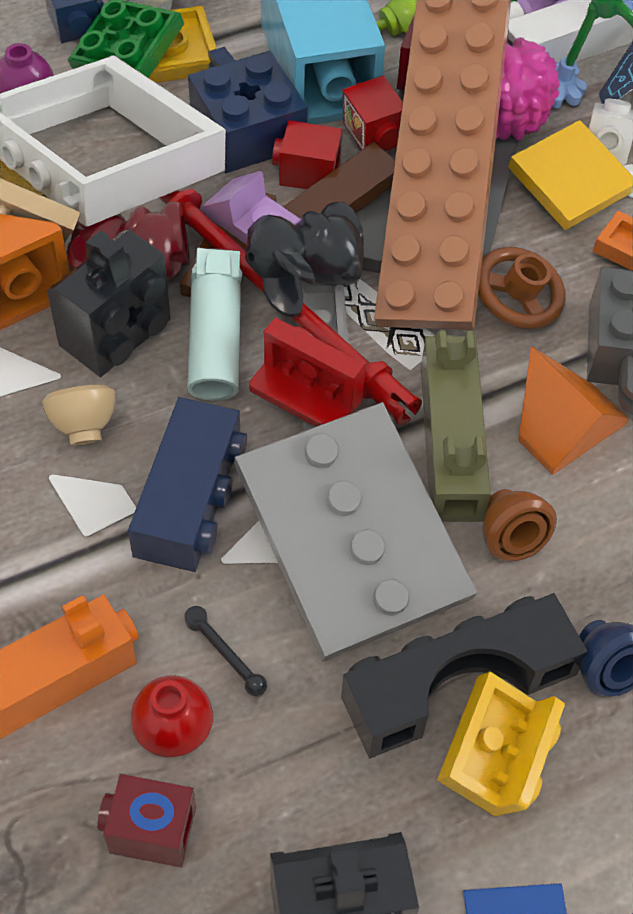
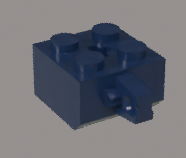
[188,46,308,174]

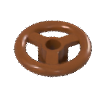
[478,247,566,329]

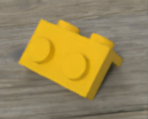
[437,672,565,816]

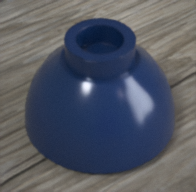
[579,620,633,697]

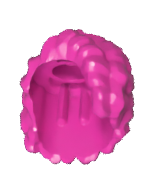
[496,37,560,141]

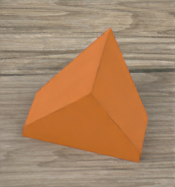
[518,346,629,475]

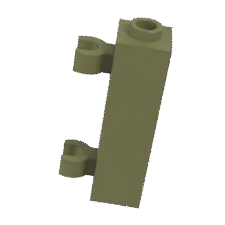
[421,330,491,522]

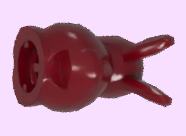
[66,201,190,281]

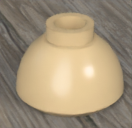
[42,385,116,446]

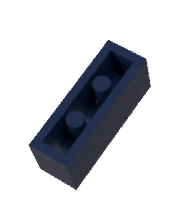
[128,397,247,572]

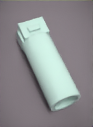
[187,248,242,401]

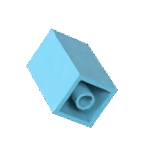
[261,0,385,124]

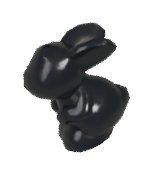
[245,202,364,317]

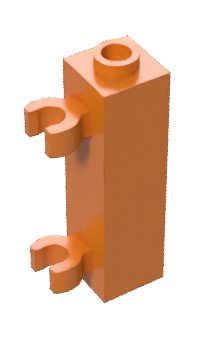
[0,594,139,739]

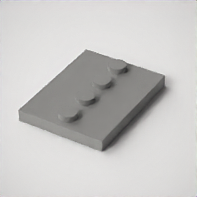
[234,402,477,662]

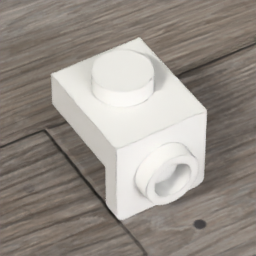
[589,99,633,165]

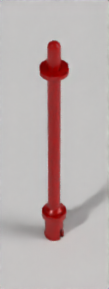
[159,188,422,425]

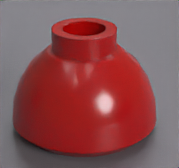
[131,675,213,757]

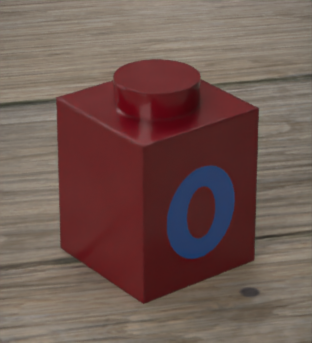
[97,774,196,868]

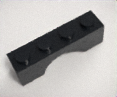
[341,593,588,759]

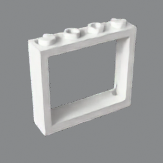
[0,56,226,227]

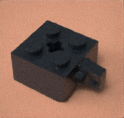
[47,230,171,378]
[270,832,419,914]

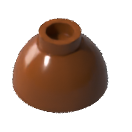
[482,489,557,562]

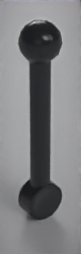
[185,606,268,697]

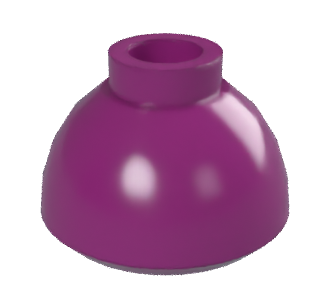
[0,43,54,93]

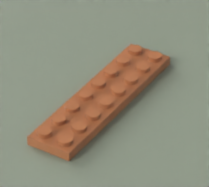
[374,0,511,330]

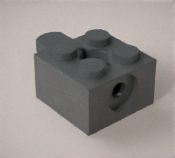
[587,267,633,415]

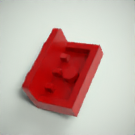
[249,317,365,427]

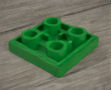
[68,0,185,78]

